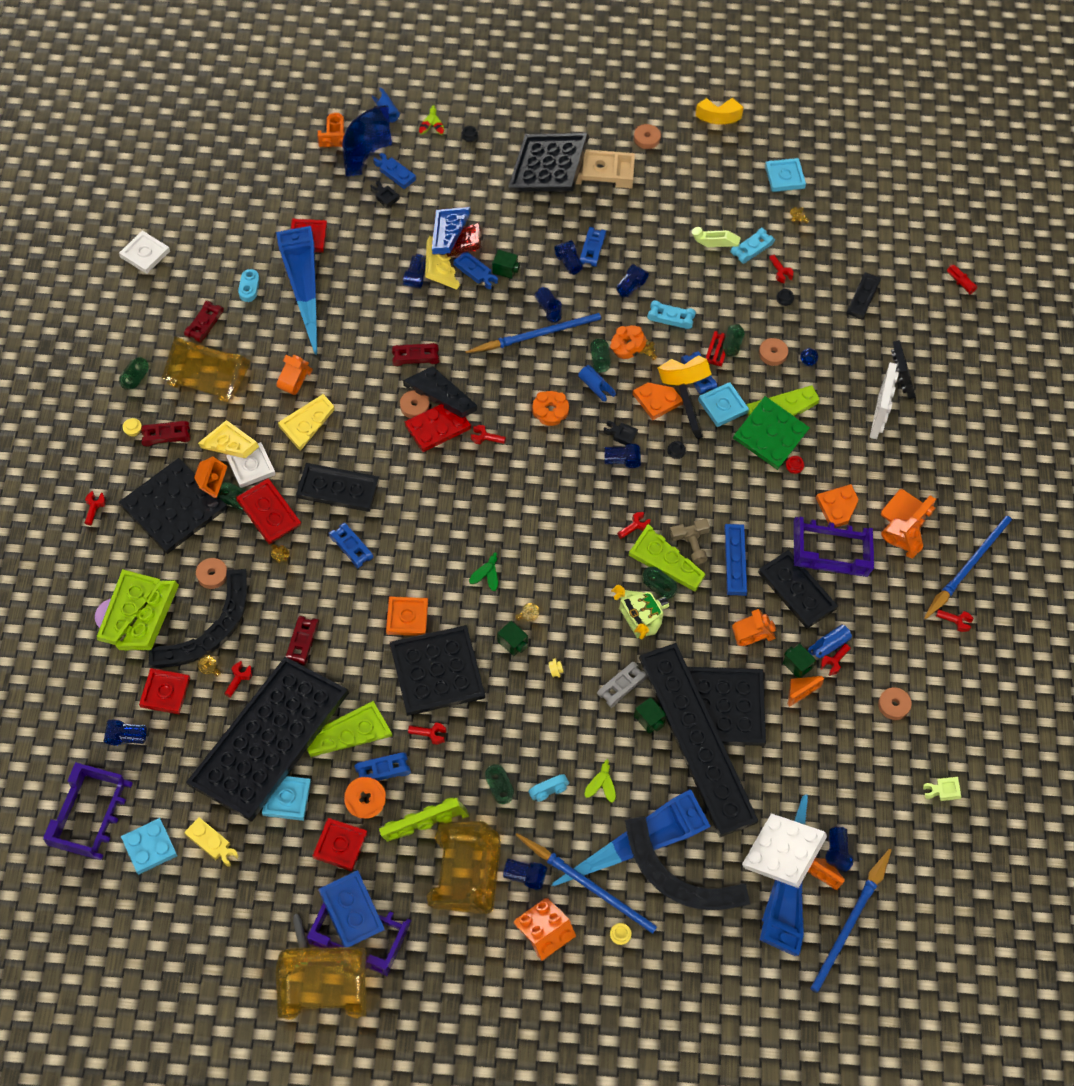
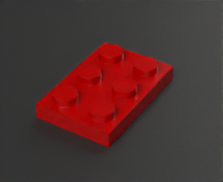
[405,404,471,452]
[236,478,301,545]

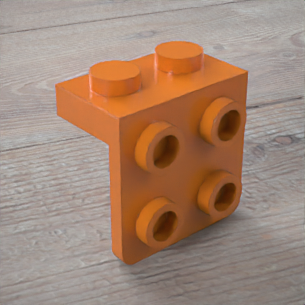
[881,489,936,529]
[514,898,576,961]

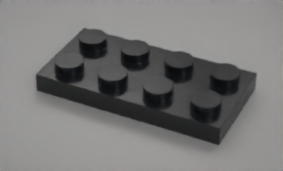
[296,463,379,512]
[758,550,838,629]

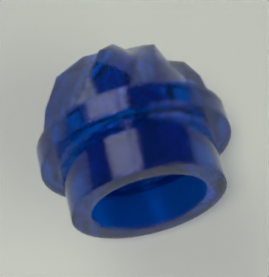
[800,347,819,366]

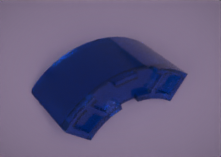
[342,105,392,176]

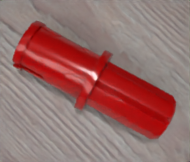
[947,265,978,294]

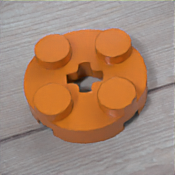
[610,326,647,359]
[532,391,569,426]
[344,777,386,818]

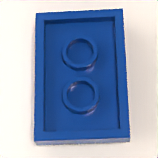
[318,870,385,949]

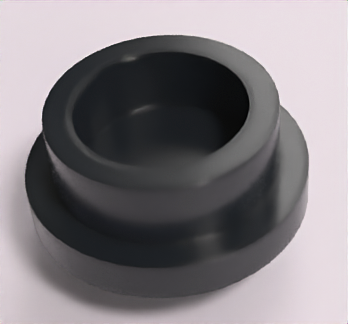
[461,126,478,142]
[776,289,794,306]
[667,441,686,459]

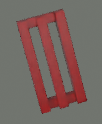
[705,331,732,367]

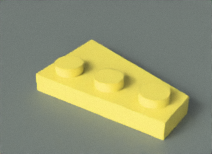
[425,236,460,289]
[278,394,335,451]
[198,420,259,458]

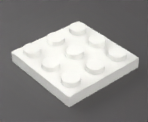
[870,363,899,439]
[742,814,827,888]

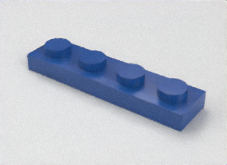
[724,524,747,596]

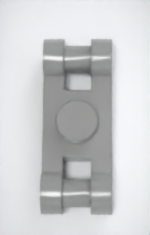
[597,661,647,708]

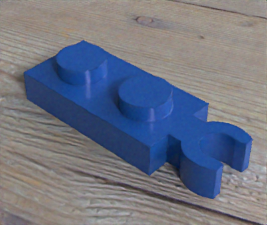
[374,153,416,189]
[454,251,498,289]

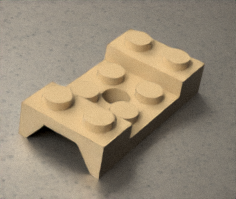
[576,150,635,189]

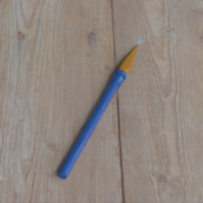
[466,313,601,353]
[924,516,1012,619]
[515,833,657,934]
[811,849,891,993]

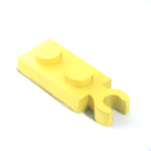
[184,817,238,867]

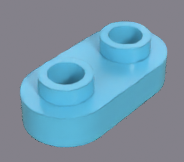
[238,269,260,302]
[528,774,569,802]

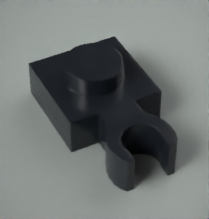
[370,181,400,208]
[603,421,638,447]

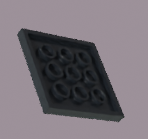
[508,133,589,192]
[119,458,227,554]
[390,625,485,716]
[688,667,766,746]

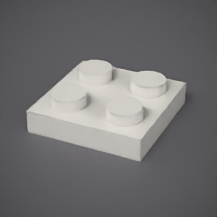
[119,231,170,274]
[226,442,276,488]

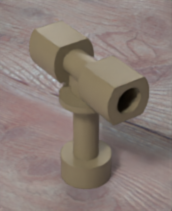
[670,518,710,565]

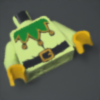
[611,585,669,639]

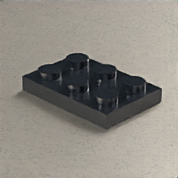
[891,340,916,399]

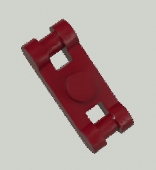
[184,300,224,343]
[392,343,440,366]
[141,421,191,447]
[286,615,319,666]

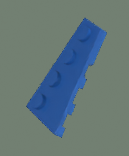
[432,207,471,255]

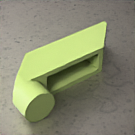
[692,227,741,247]

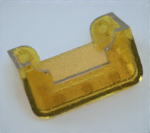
[162,337,251,402]
[427,821,501,914]
[276,947,367,1020]

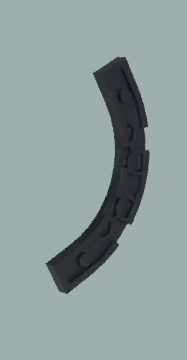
[149,569,247,669]
[625,816,750,910]

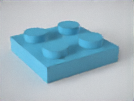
[765,158,806,192]
[698,382,749,427]
[262,776,311,821]
[121,818,177,875]

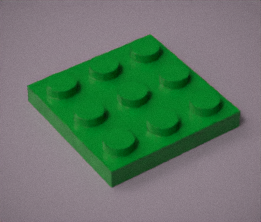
[733,396,810,470]

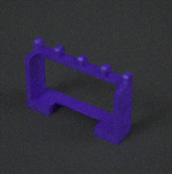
[794,517,874,577]
[43,762,133,860]
[307,902,412,976]

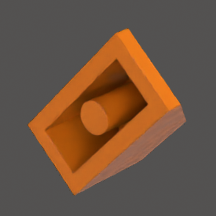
[194,456,227,498]

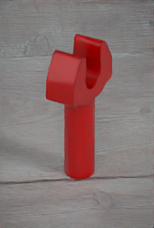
[769,254,793,284]
[471,425,506,445]
[84,491,106,526]
[617,512,650,539]
[936,609,974,632]
[820,644,851,676]
[224,661,252,698]
[408,723,447,745]

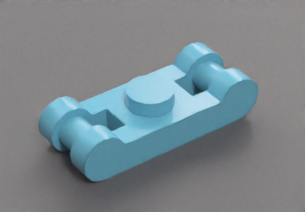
[730,228,775,264]
[647,300,696,329]

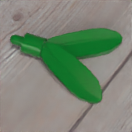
[469,552,498,591]

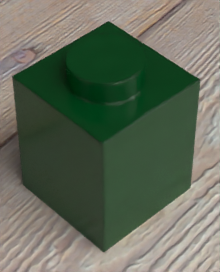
[492,249,520,279]
[497,621,528,656]
[783,644,816,678]
[634,697,666,734]

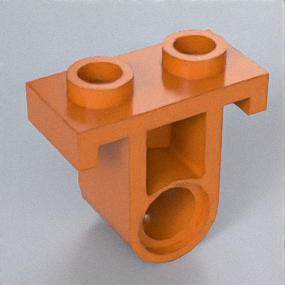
[318,112,353,147]
[277,354,313,395]
[881,518,924,559]
[732,609,776,646]

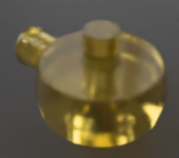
[790,207,810,224]
[641,339,657,360]
[271,544,290,563]
[516,603,540,621]
[198,655,221,677]

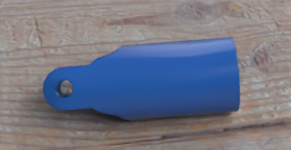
[372,87,400,122]
[578,365,616,402]
[808,624,852,658]

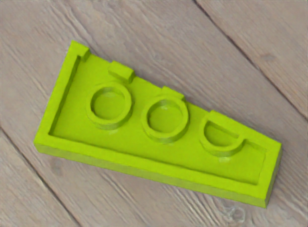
[746,385,820,416]
[629,524,705,592]
[97,569,160,645]
[116,580,179,650]
[307,701,392,757]
[379,798,469,842]

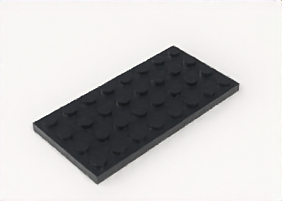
[186,657,349,822]

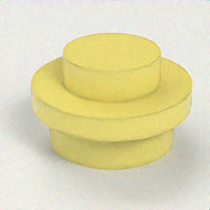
[123,418,142,436]
[548,658,564,678]
[610,923,631,945]

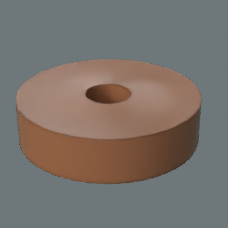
[634,124,661,149]
[759,338,788,366]
[400,390,429,418]
[196,558,227,589]
[878,688,912,720]

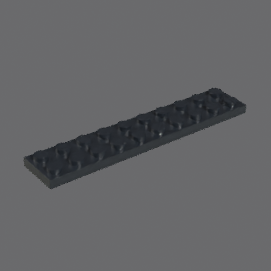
[639,643,759,838]

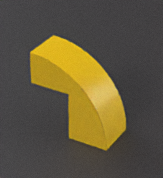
[695,98,744,125]
[658,355,712,385]

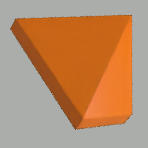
[787,676,824,707]
[808,858,845,890]

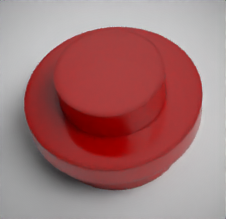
[785,456,804,474]

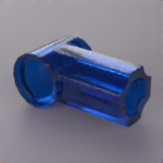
[554,240,583,275]
[403,254,426,289]
[616,264,649,298]
[535,287,562,323]
[604,444,641,468]
[103,720,147,746]
[826,827,854,872]
[503,859,547,890]

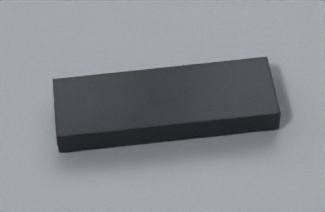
[846,272,881,320]
[679,383,703,439]

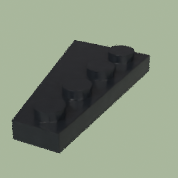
[403,366,477,418]

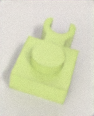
[923,777,961,801]

